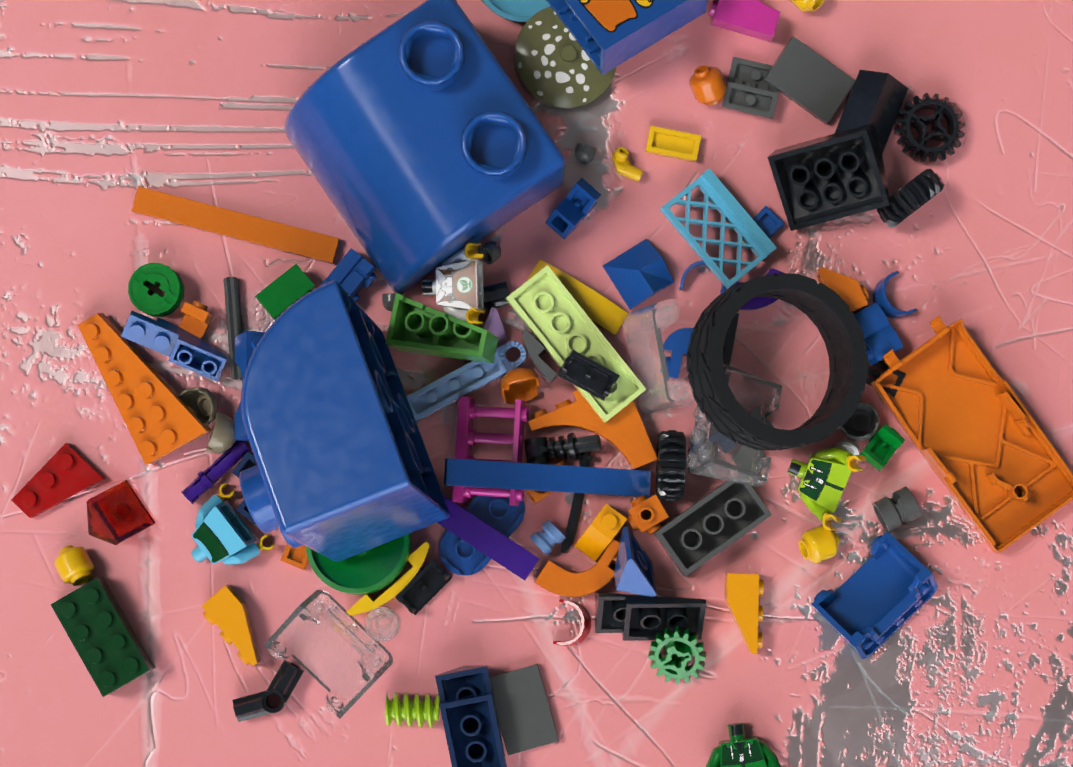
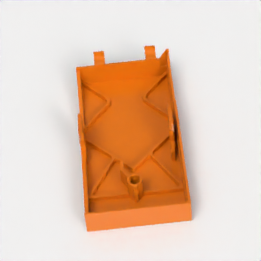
[871,315,1073,553]

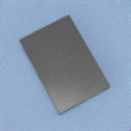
[763,36,855,124]
[490,664,559,755]

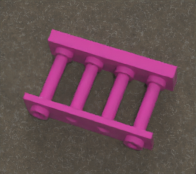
[452,396,529,506]

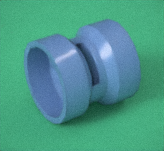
[529,520,566,556]

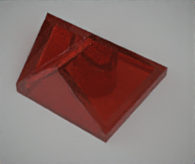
[86,480,155,545]

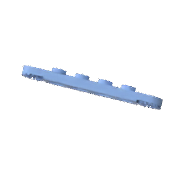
[407,341,527,422]

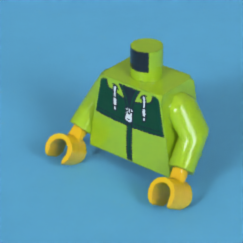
[787,447,866,531]

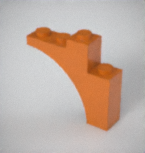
[528,389,658,470]

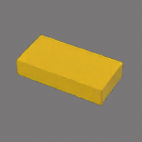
[645,125,701,162]

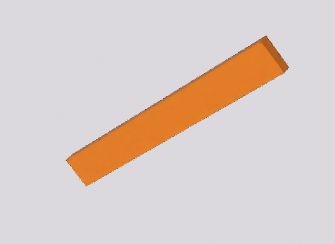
[131,186,340,264]

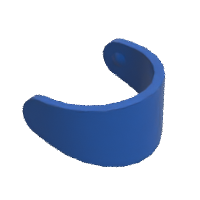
[679,260,725,295]
[873,271,917,319]

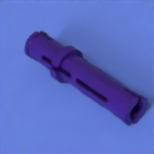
[181,441,251,504]

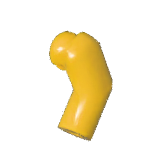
[612,147,643,182]

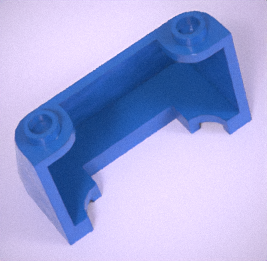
[811,531,938,659]

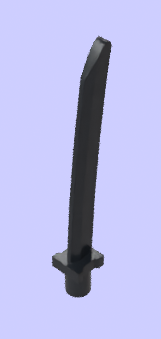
[561,451,593,553]

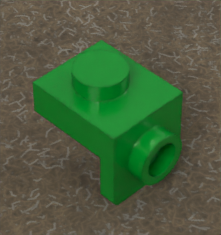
[859,424,905,471]

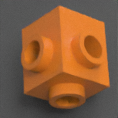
[626,494,669,535]

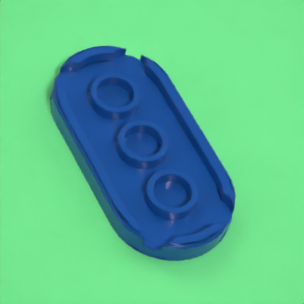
[439,496,525,575]

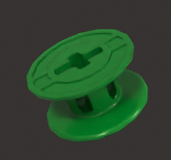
[128,263,184,317]

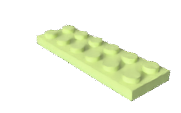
[505,265,646,423]

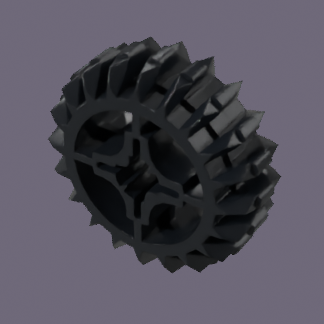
[894,93,965,164]
[877,169,944,227]
[656,430,686,501]

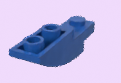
[121,311,227,381]

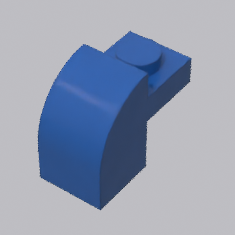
[545,178,601,240]
[661,328,694,380]

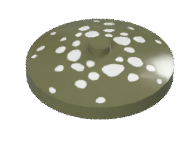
[514,7,616,109]

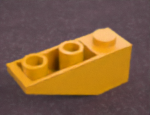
[724,573,764,654]
[201,585,260,666]

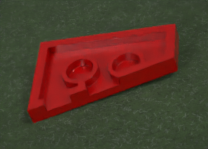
[11,443,105,518]

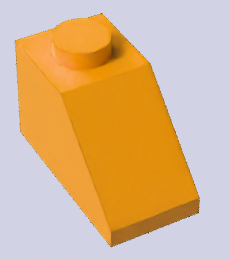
[574,504,627,561]

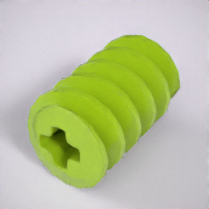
[385,692,440,728]

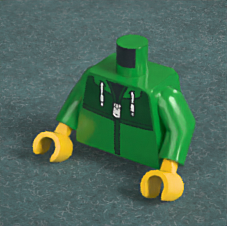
[706,723,781,767]

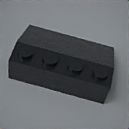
[767,123,891,231]

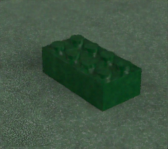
[51,577,155,697]

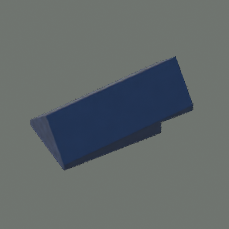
[435,665,507,767]

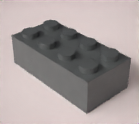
[653,472,772,577]

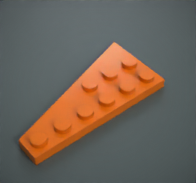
[78,313,211,465]

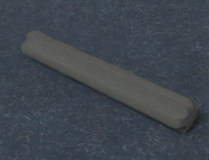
[223,277,243,380]

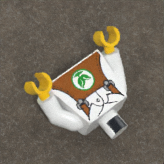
[422,243,485,325]

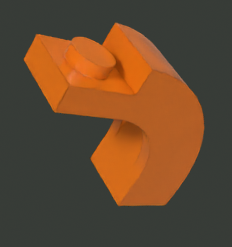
[534,539,620,597]

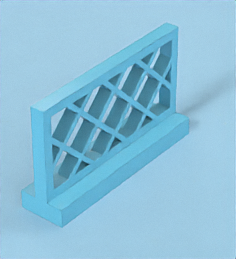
[660,168,777,289]

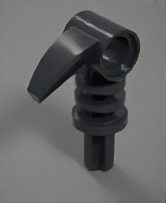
[524,433,601,464]

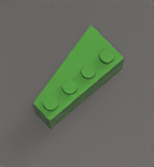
[385,293,498,363]

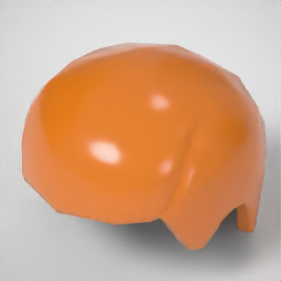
[500,367,540,404]

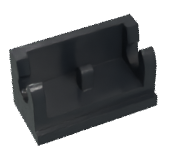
[557,350,620,401]
[395,559,452,615]

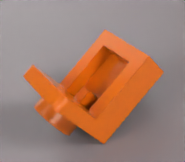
[179,300,213,338]

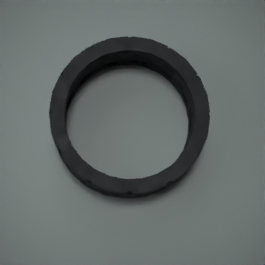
[687,273,868,450]

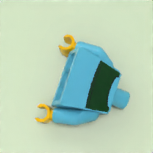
[191,483,275,565]

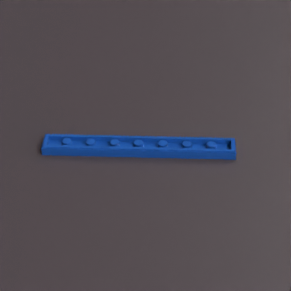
[444,458,651,497]

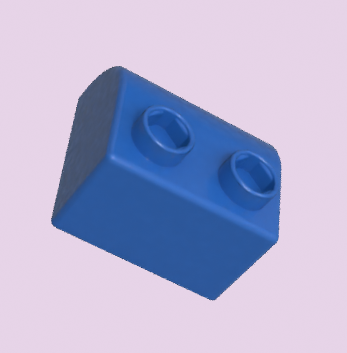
[285,0,565,294]
[239,280,450,562]

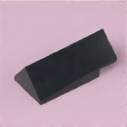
[834,70,909,154]
[595,592,706,641]

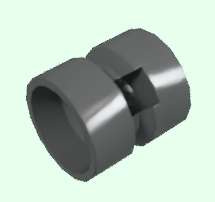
[872,486,922,533]

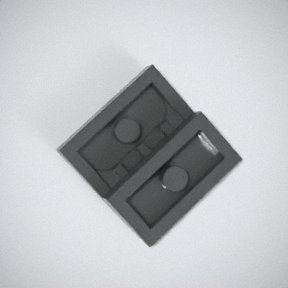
[722,57,779,119]
[522,330,557,385]

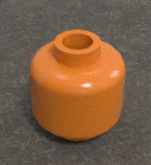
[689,65,727,105]

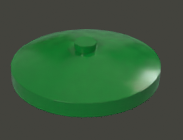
[306,533,411,595]

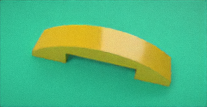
[526,259,628,336]
[346,541,431,615]

